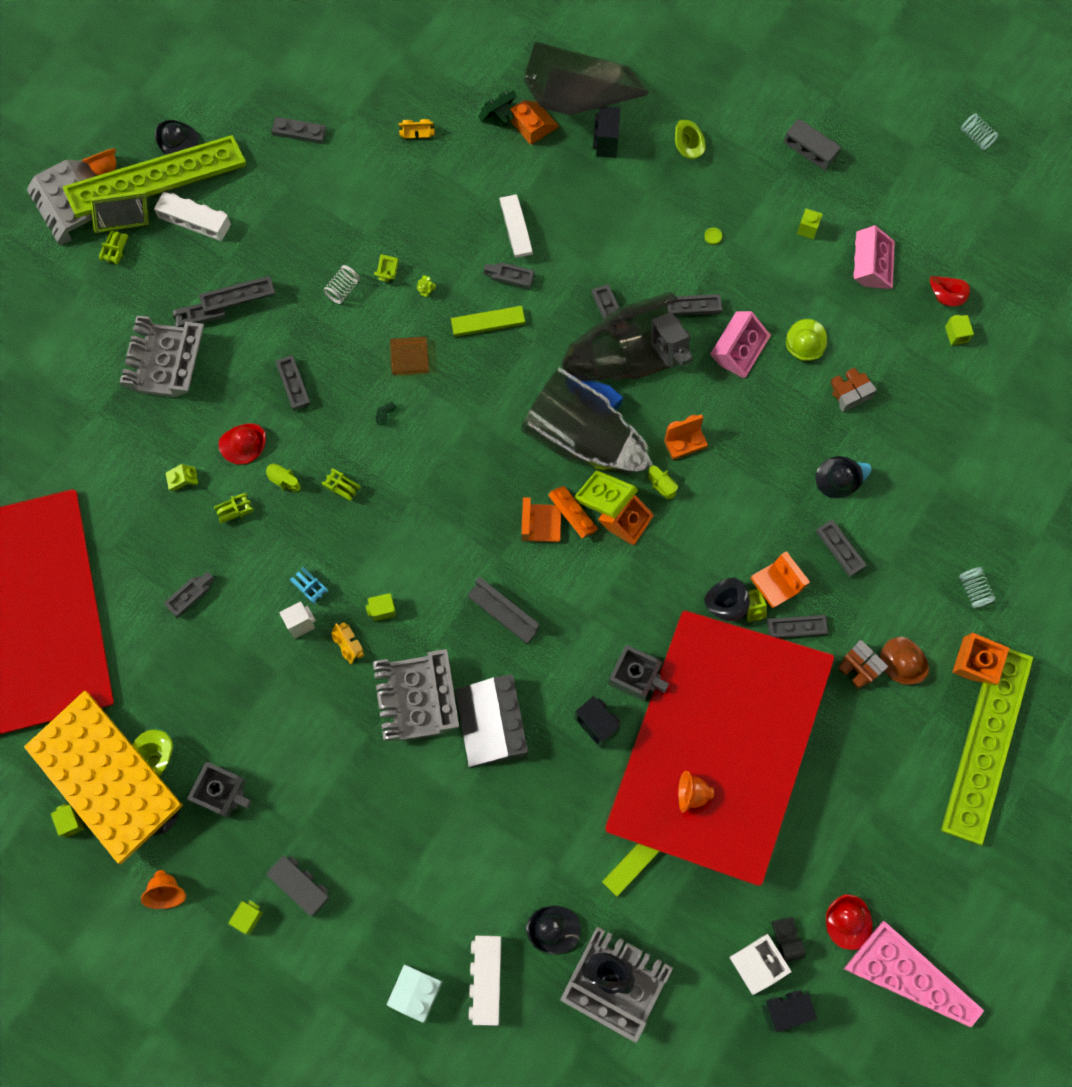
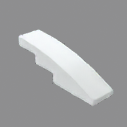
[499,194,533,258]

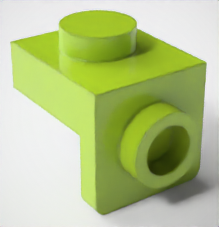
[374,254,399,282]
[166,464,198,491]

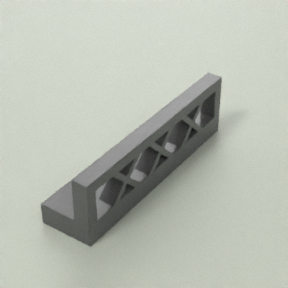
[199,276,276,313]
[467,577,540,644]

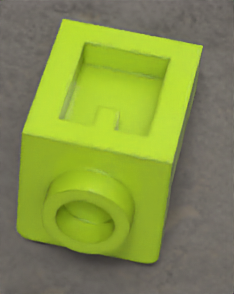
[747,589,767,622]

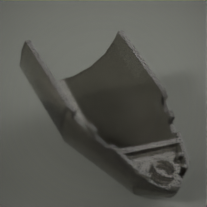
[561,291,678,381]
[520,368,652,476]

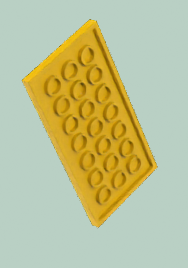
[24,691,183,864]

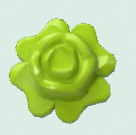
[417,275,436,297]

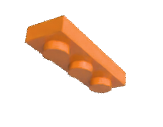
[548,486,598,539]

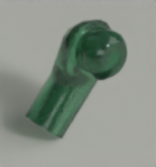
[376,401,396,426]

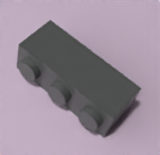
[783,119,841,171]
[266,855,331,918]

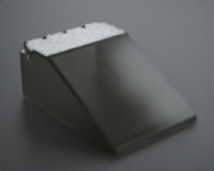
[524,42,649,115]

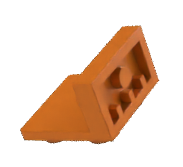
[664,414,708,460]
[522,497,561,542]
[750,551,810,608]

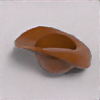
[880,637,929,685]

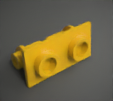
[399,119,434,139]
[331,622,364,665]

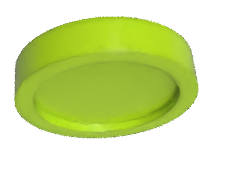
[704,228,722,245]

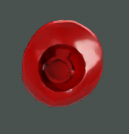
[930,276,970,306]
[219,423,266,464]
[826,894,872,950]

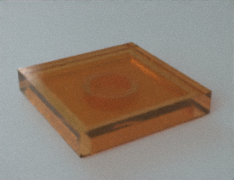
[390,337,429,375]

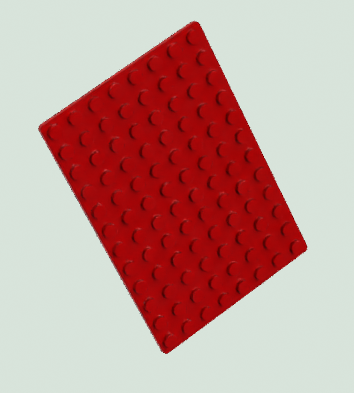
[0,489,114,735]
[605,611,834,886]

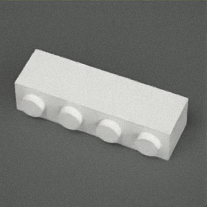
[154,192,231,242]
[469,936,501,1025]

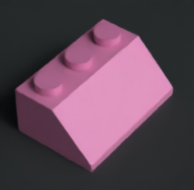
[853,225,895,289]
[710,311,771,378]

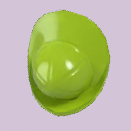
[675,120,706,159]
[786,319,827,361]
[133,730,173,777]

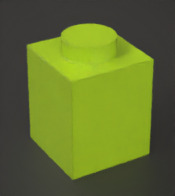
[797,208,823,240]
[945,315,974,346]
[366,593,396,622]
[50,804,84,838]
[228,900,263,935]

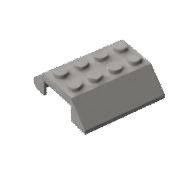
[27,160,96,245]
[119,316,204,397]
[373,649,459,741]
[560,926,673,1043]

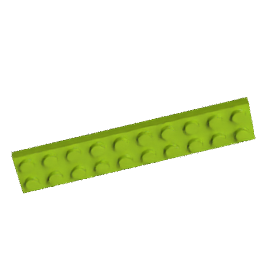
[62,135,246,219]
[941,649,1033,846]

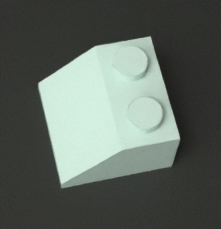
[387,965,442,1023]

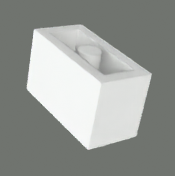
[279,602,316,639]

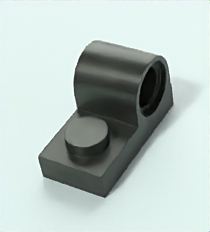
[771,917,806,963]

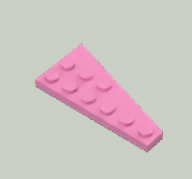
[843,921,984,1027]

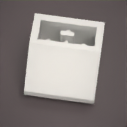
[729,934,791,995]

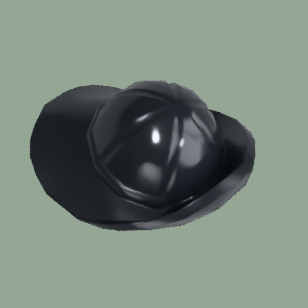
[155,120,199,155]
[815,456,863,498]
[704,578,750,621]
[526,906,581,954]
[582,953,635,994]

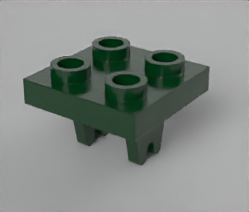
[478,90,517,128]

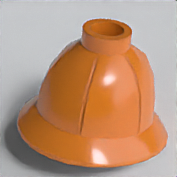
[81,148,117,175]
[678,771,714,813]
[141,870,186,909]

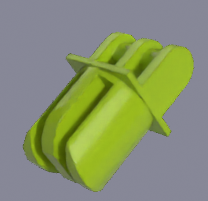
[99,230,128,264]
[266,463,301,492]
[648,465,678,499]
[321,468,361,502]
[214,493,254,524]

